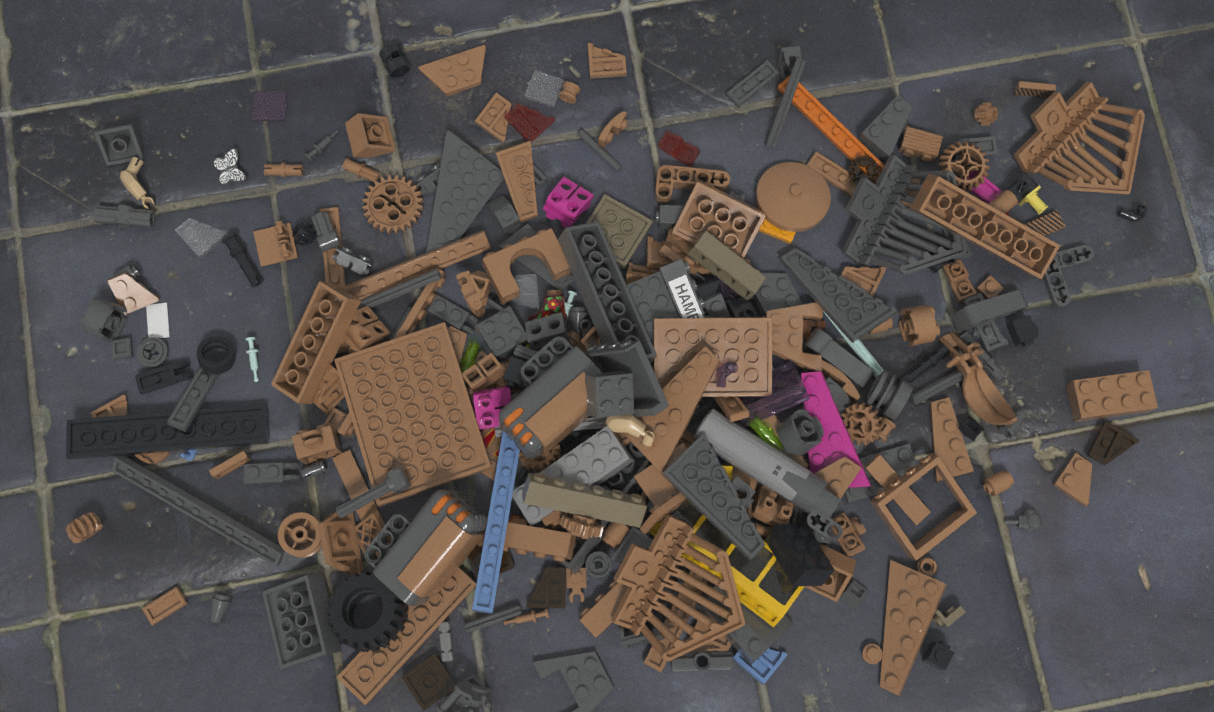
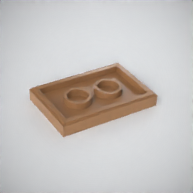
[634,443,687,507]

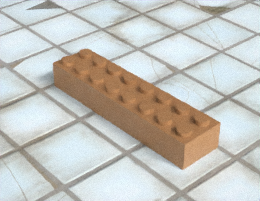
[910,174,1060,279]

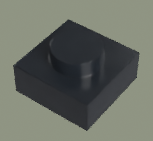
[958,416,984,441]

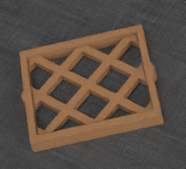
[355,512,390,555]

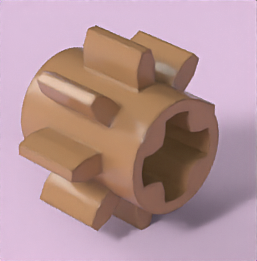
[974,102,998,126]

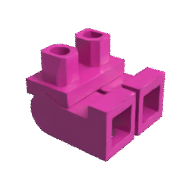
[543,177,594,228]
[472,386,511,430]

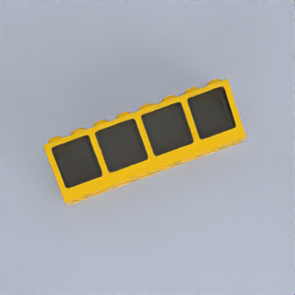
[649,499,805,628]

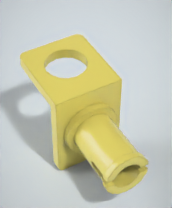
[1018,186,1048,215]

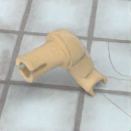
[120,157,155,210]
[606,414,655,446]

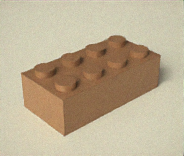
[1066,370,1158,422]

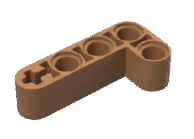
[655,165,730,205]

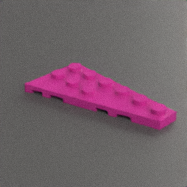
[801,371,872,488]

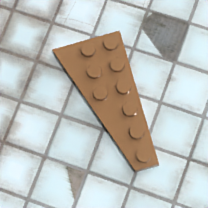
[623,346,720,474]
[880,560,947,696]

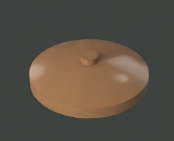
[756,162,831,232]

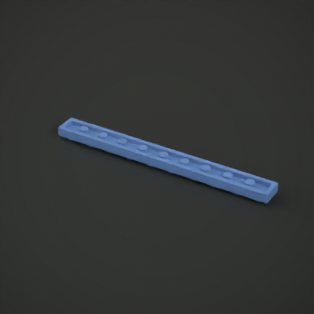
[472,432,520,614]

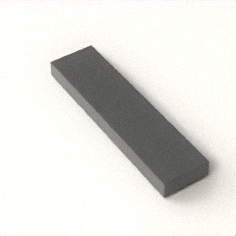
[167,360,220,432]

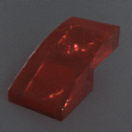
[657,131,700,167]

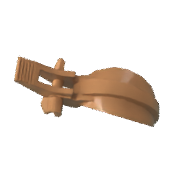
[938,332,1017,425]

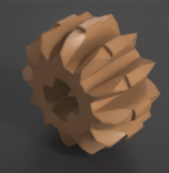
[66,512,103,543]

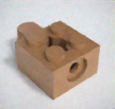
[292,424,343,465]

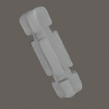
[439,622,453,662]

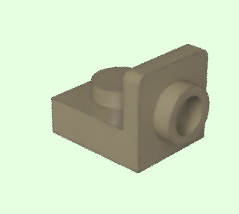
[933,606,966,628]

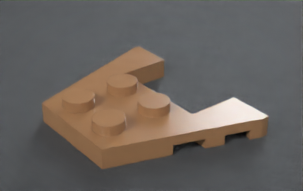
[765,302,823,372]

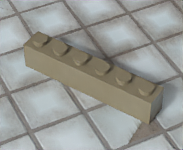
[522,473,647,528]

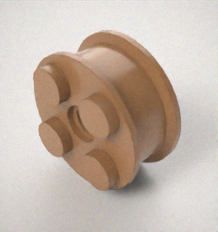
[278,512,322,558]

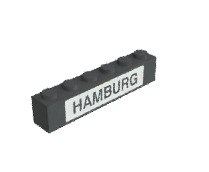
[659,259,710,318]

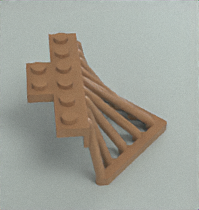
[1013,82,1145,194]
[611,514,745,661]

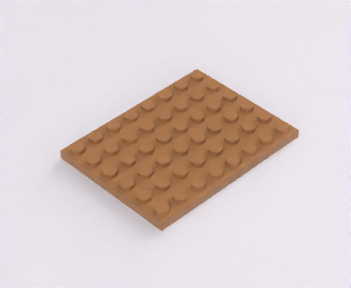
[334,322,492,507]

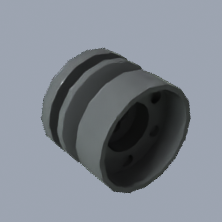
[865,369,914,421]

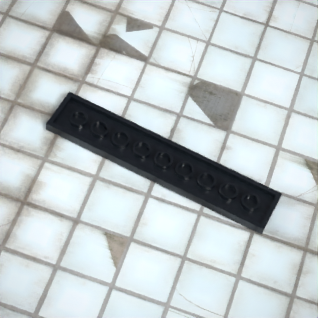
[66,404,268,460]

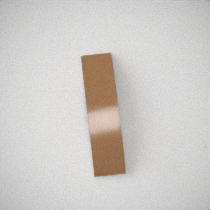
[791,360,860,404]

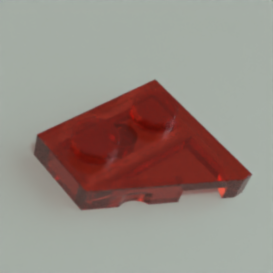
[504,104,555,143]

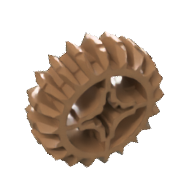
[938,141,990,191]

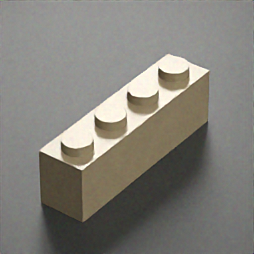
[688,231,766,301]

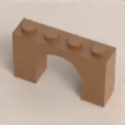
[482,228,571,304]

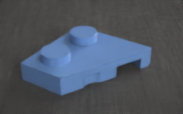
[732,648,788,685]

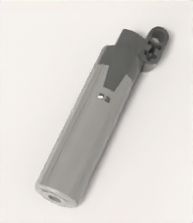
[694,409,842,541]

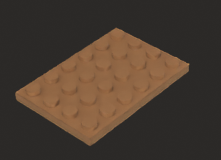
[654,317,772,397]

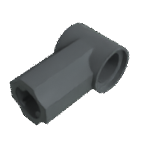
[312,212,341,252]

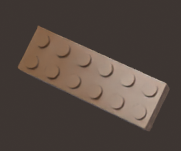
[271,281,361,404]

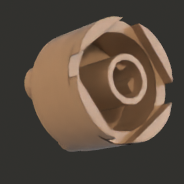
[899,305,940,346]

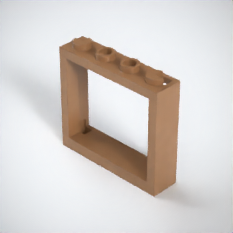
[870,454,977,561]

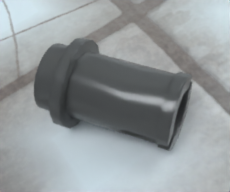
[300,460,327,480]

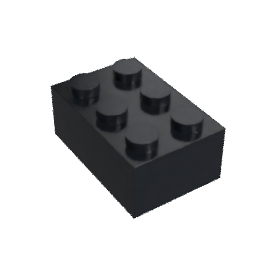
[764,523,835,586]

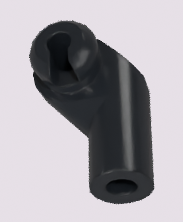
[1118,205,1148,222]

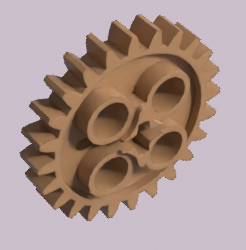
[362,175,424,235]

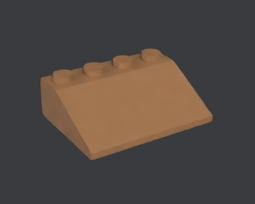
[672,179,766,259]

